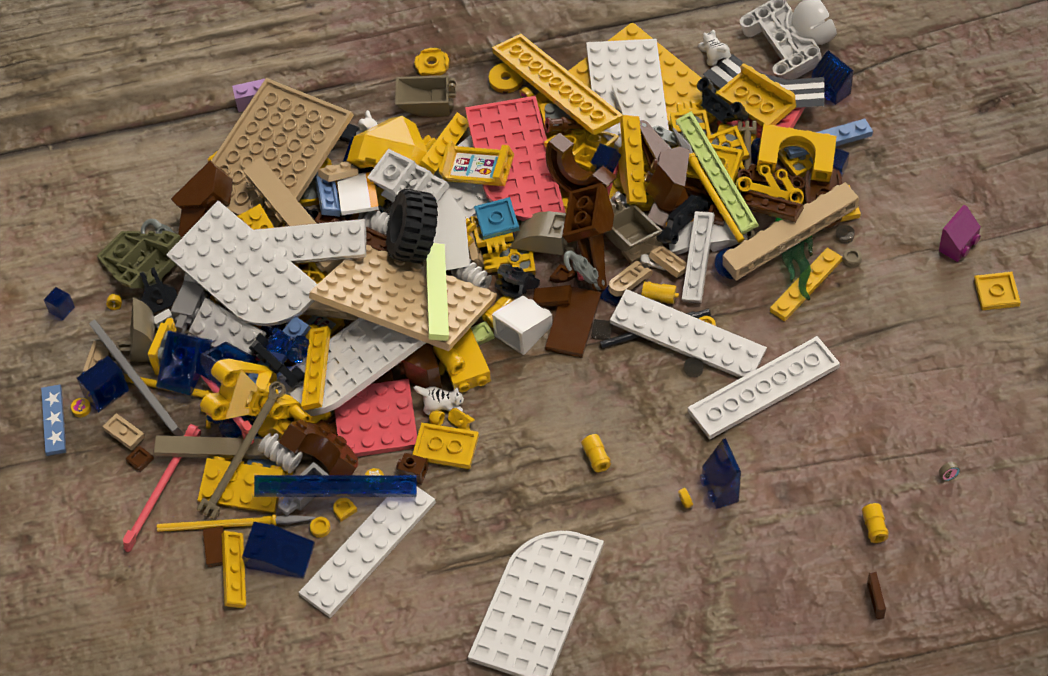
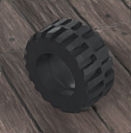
[386,188,438,264]

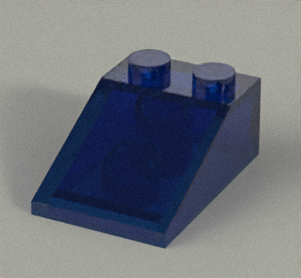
[156,330,212,395]
[700,438,741,509]
[242,522,315,579]

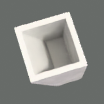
[492,296,553,355]

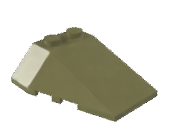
[97,231,181,288]

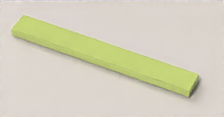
[676,111,759,235]
[426,243,449,341]

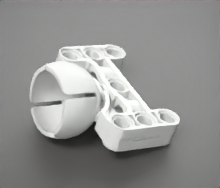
[740,0,837,80]

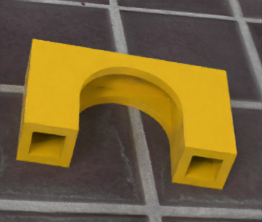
[756,124,837,182]

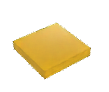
[974,272,1021,310]

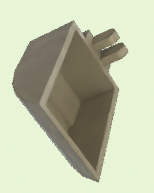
[395,75,456,117]
[605,198,662,251]
[509,211,577,255]
[118,297,155,362]

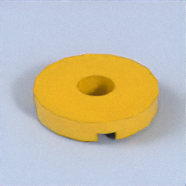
[414,48,449,76]
[489,63,524,93]

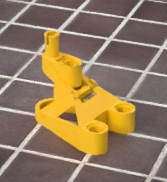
[200,359,311,422]

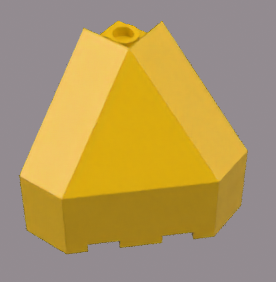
[347,116,427,169]

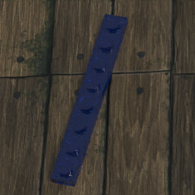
[254,475,417,497]

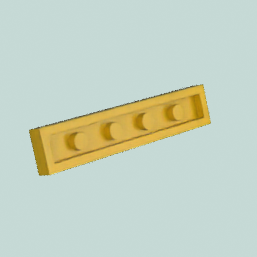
[418,112,469,175]
[620,115,647,205]
[770,247,842,321]
[301,326,331,411]

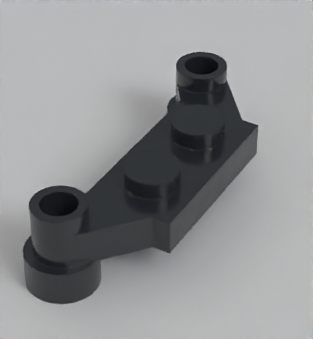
[697,78,749,124]
[656,195,714,244]
[249,333,305,389]

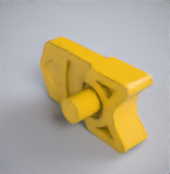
[448,408,475,430]

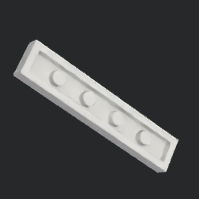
[682,211,715,303]

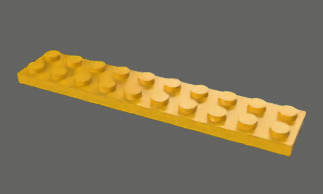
[492,34,623,136]

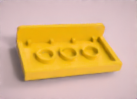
[716,63,796,126]
[197,456,286,514]

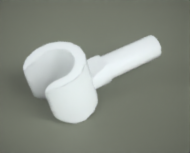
[640,254,665,270]

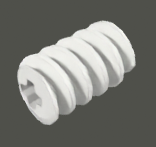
[358,210,389,235]
[451,258,492,289]
[258,433,303,473]

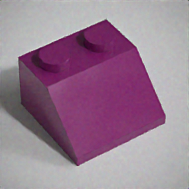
[939,205,981,262]

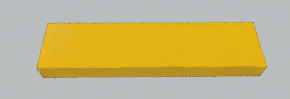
[222,531,246,608]

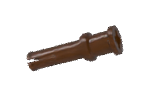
[545,116,585,134]

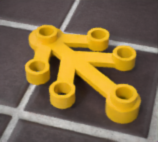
[736,165,804,216]

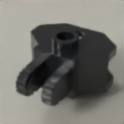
[495,265,540,299]
[139,267,178,313]

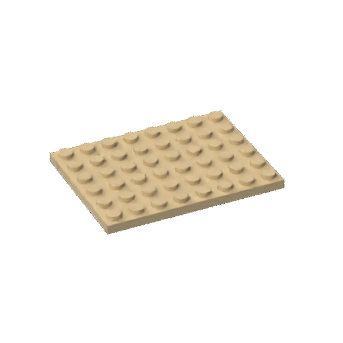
[212,78,354,228]
[309,245,497,351]

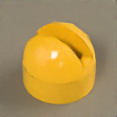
[106,294,122,310]
[429,411,445,426]

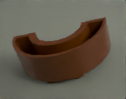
[545,133,617,193]
[279,419,358,487]

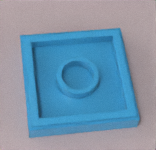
[474,197,520,240]

